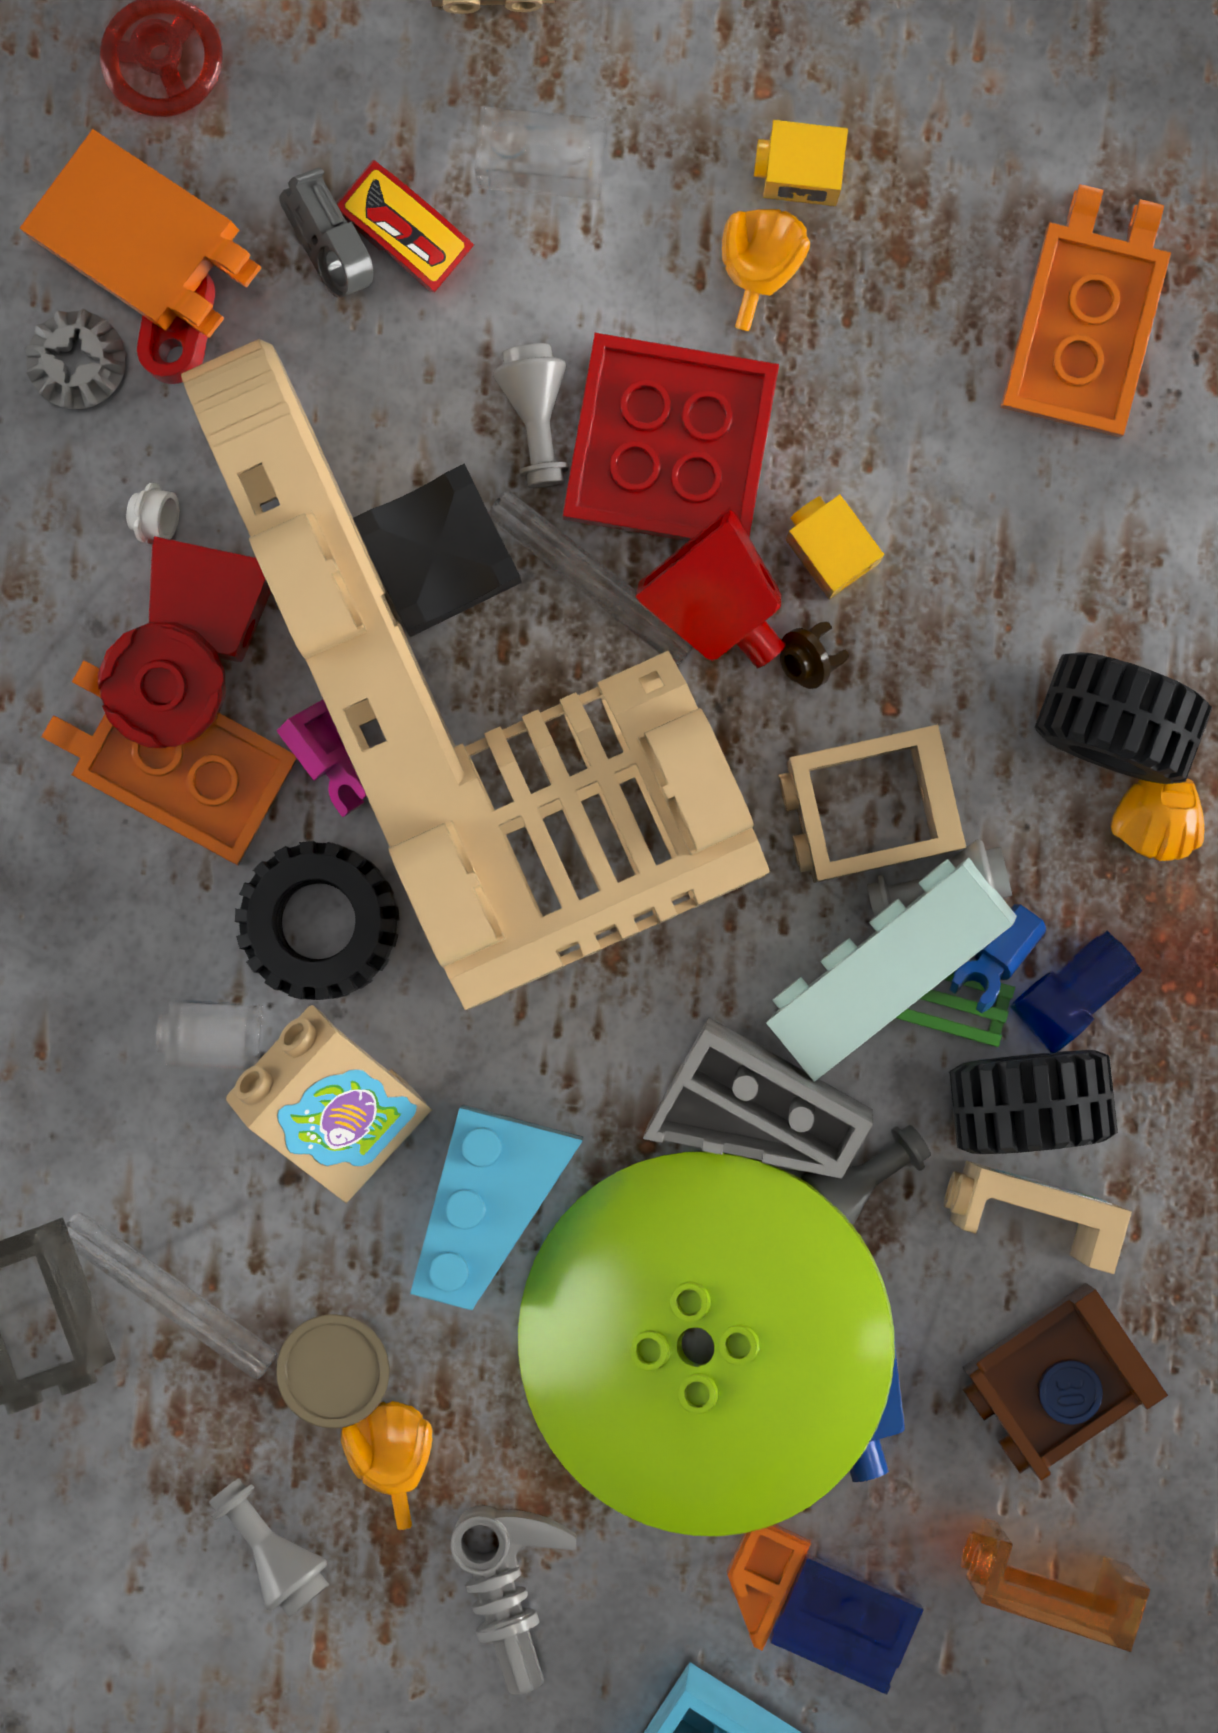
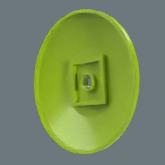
[518,1151,895,1536]

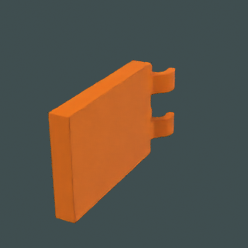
[20,129,261,338]
[1000,184,1171,438]
[41,660,297,865]

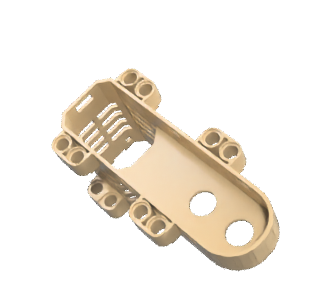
[181,339,770,1010]

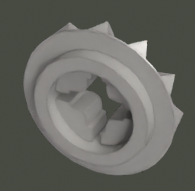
[25,309,126,409]

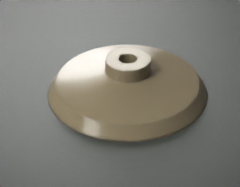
[276,1314,390,1428]

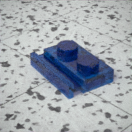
[769,1554,924,1695]

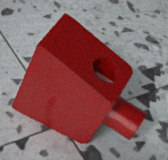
[635,508,785,669]
[149,536,271,662]

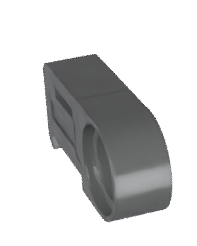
[279,168,373,298]

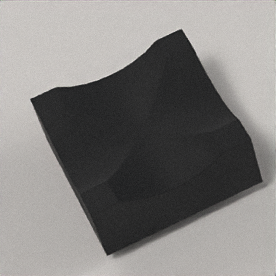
[353,463,522,637]

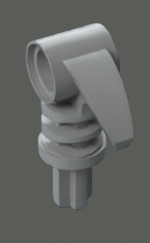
[451,1505,577,1695]

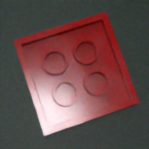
[563,332,779,541]

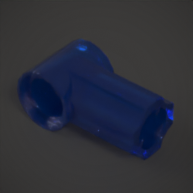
[1010,930,1142,1053]

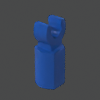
[949,904,1046,1014]

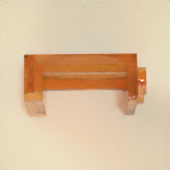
[961,1518,1151,1652]

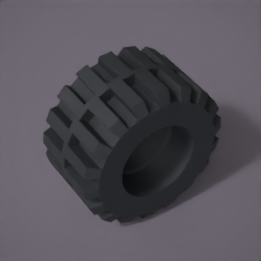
[1034,652,1212,784]
[235,841,400,1000]
[949,1050,1118,1154]

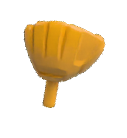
[722,209,810,331]
[1111,778,1205,861]
[341,1401,432,1530]

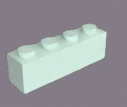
[766,857,1017,1082]

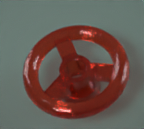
[100,0,223,117]

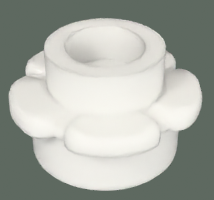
[126,483,180,544]

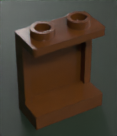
[962,1283,1168,1481]

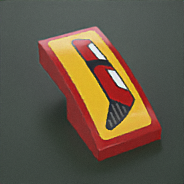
[336,160,474,292]

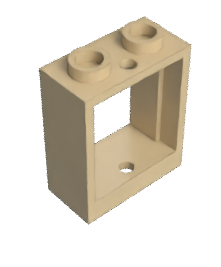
[778,724,966,883]

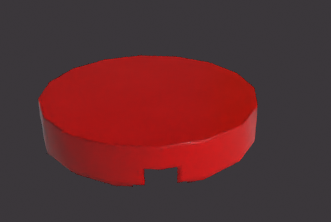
[98,622,226,748]

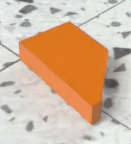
[727,1524,811,1651]

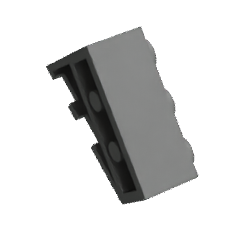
[643,1017,873,1179]

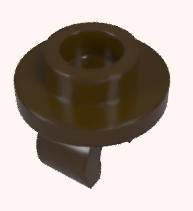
[780,622,849,689]

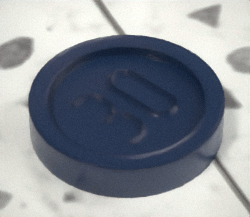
[1038,1359,1103,1425]

